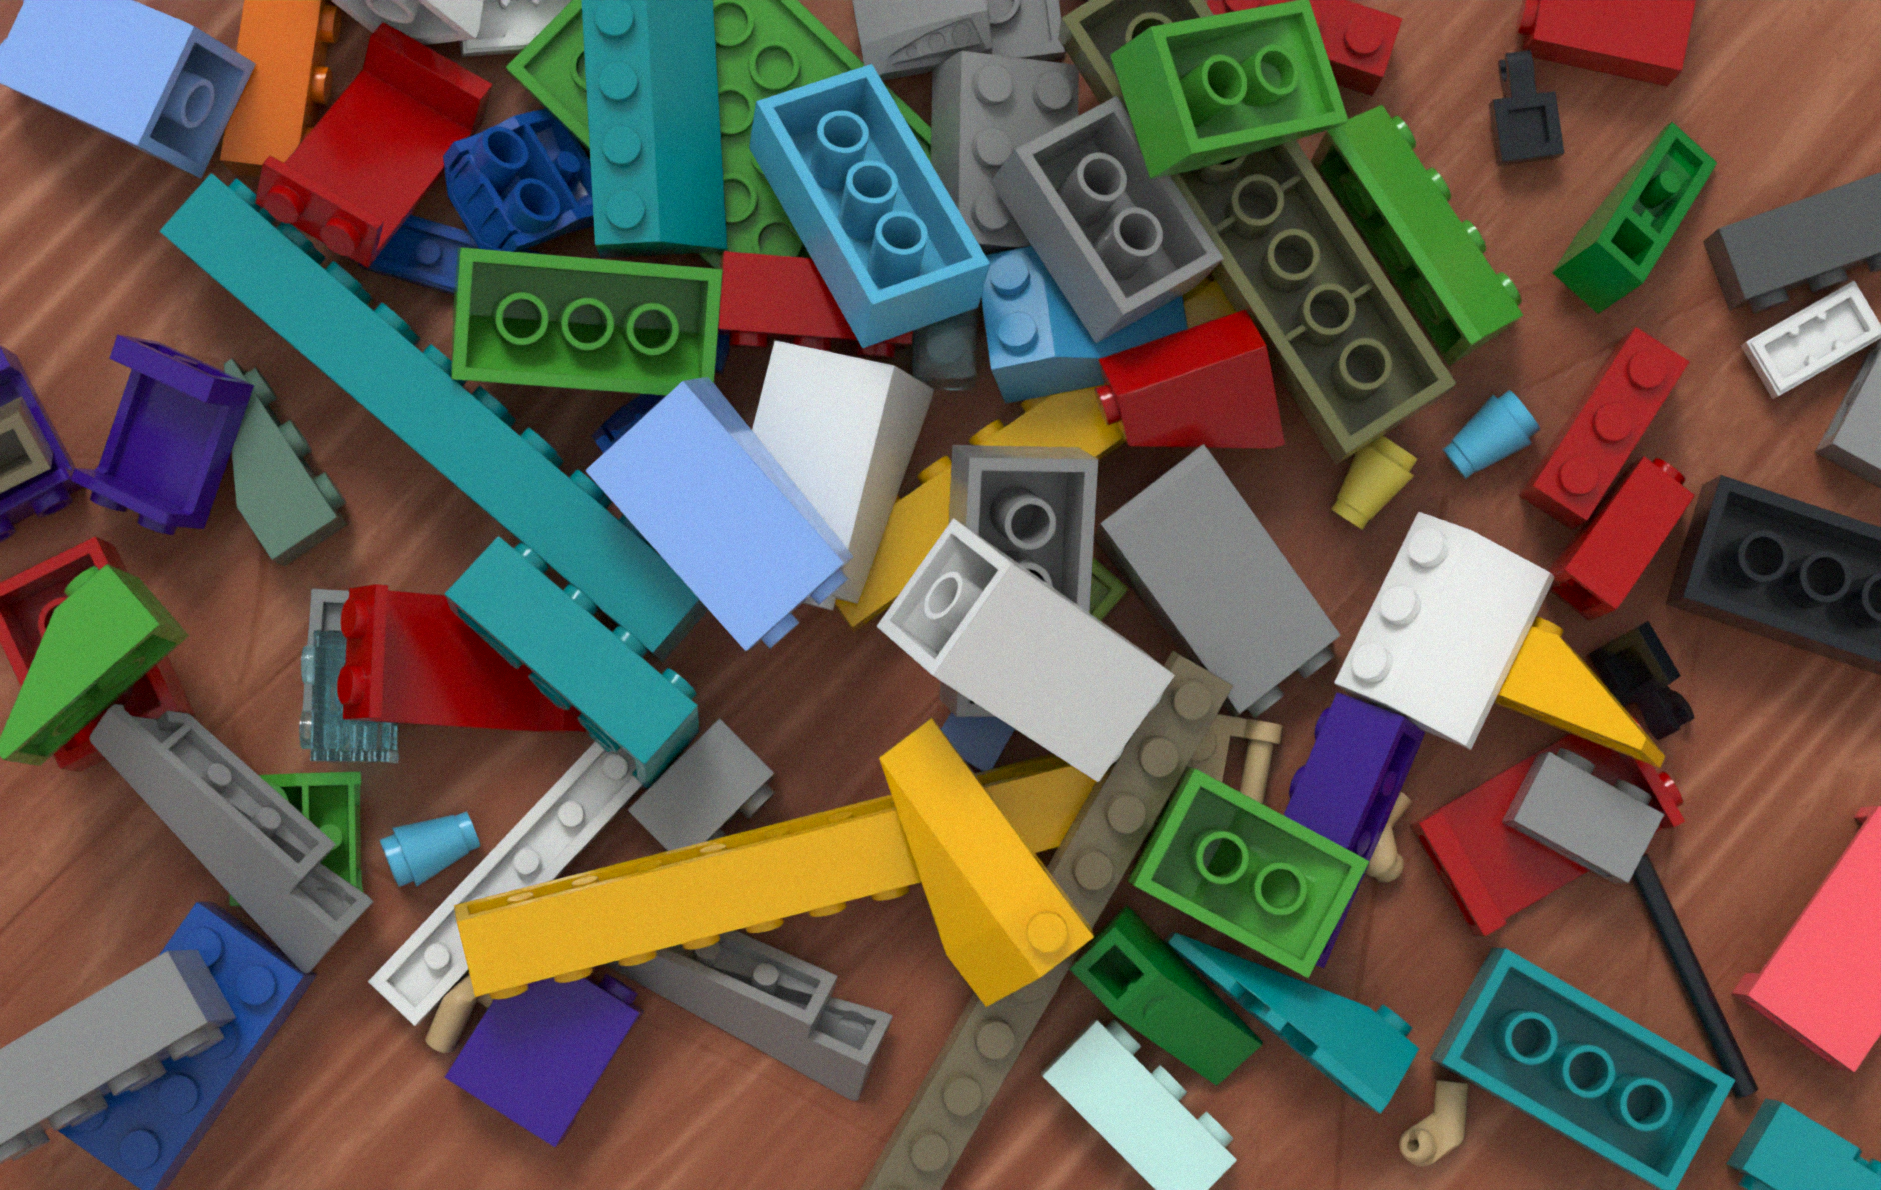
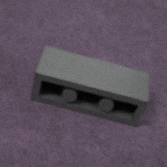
[1703,172,1881,314]

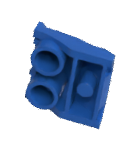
[443,109,594,252]

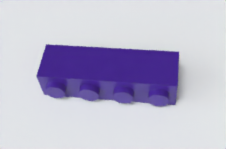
[1284,692,1425,969]

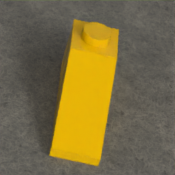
[1494,616,1666,768]

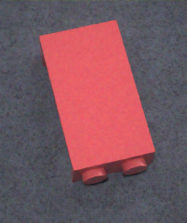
[1731,805,1881,1072]

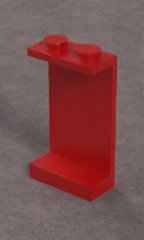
[255,22,493,268]
[337,584,586,733]
[1410,716,1685,937]

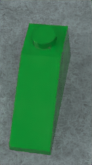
[1552,122,1717,314]

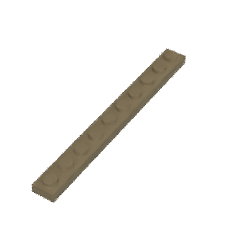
[860,651,1233,1190]

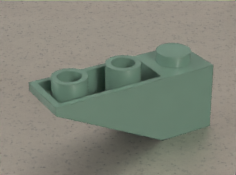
[224,359,348,567]

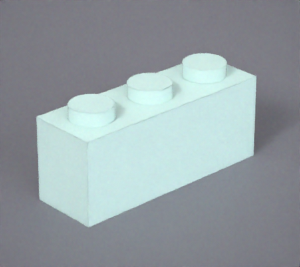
[1040,1018,1237,1190]

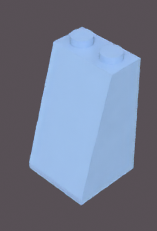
[0,0,256,179]
[585,377,854,651]

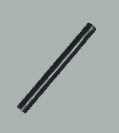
[1631,854,1759,1099]

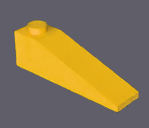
[879,717,1094,1007]

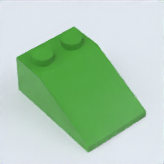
[1110,0,1349,179]
[0,564,189,766]
[1126,766,1370,978]

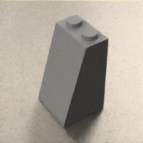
[1094,444,1341,718]

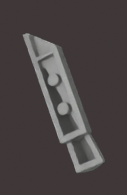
[90,704,374,973]
[605,930,893,1101]

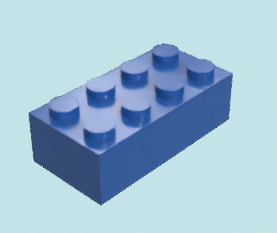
[57,902,317,1190]

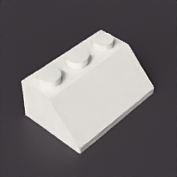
[1334,511,1555,750]

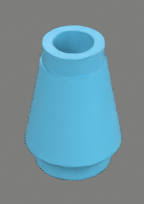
[1442,390,1541,479]
[379,811,481,887]

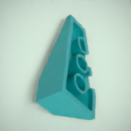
[1164,932,1420,1114]

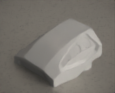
[852,0,993,81]

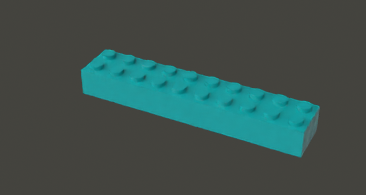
[159,173,708,663]

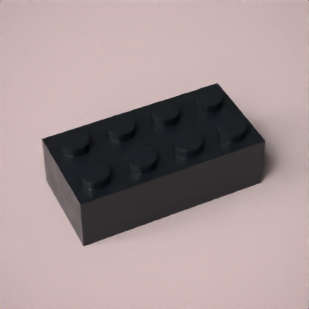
[1665,475,1881,675]

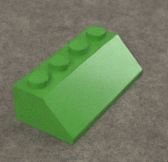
[1311,105,1523,367]
[451,247,722,396]

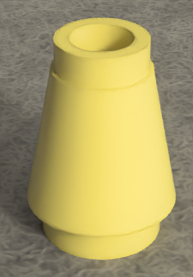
[1331,436,1418,530]

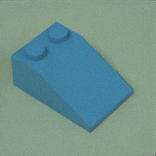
[981,246,1188,404]

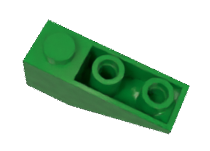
[1070,905,1263,1086]

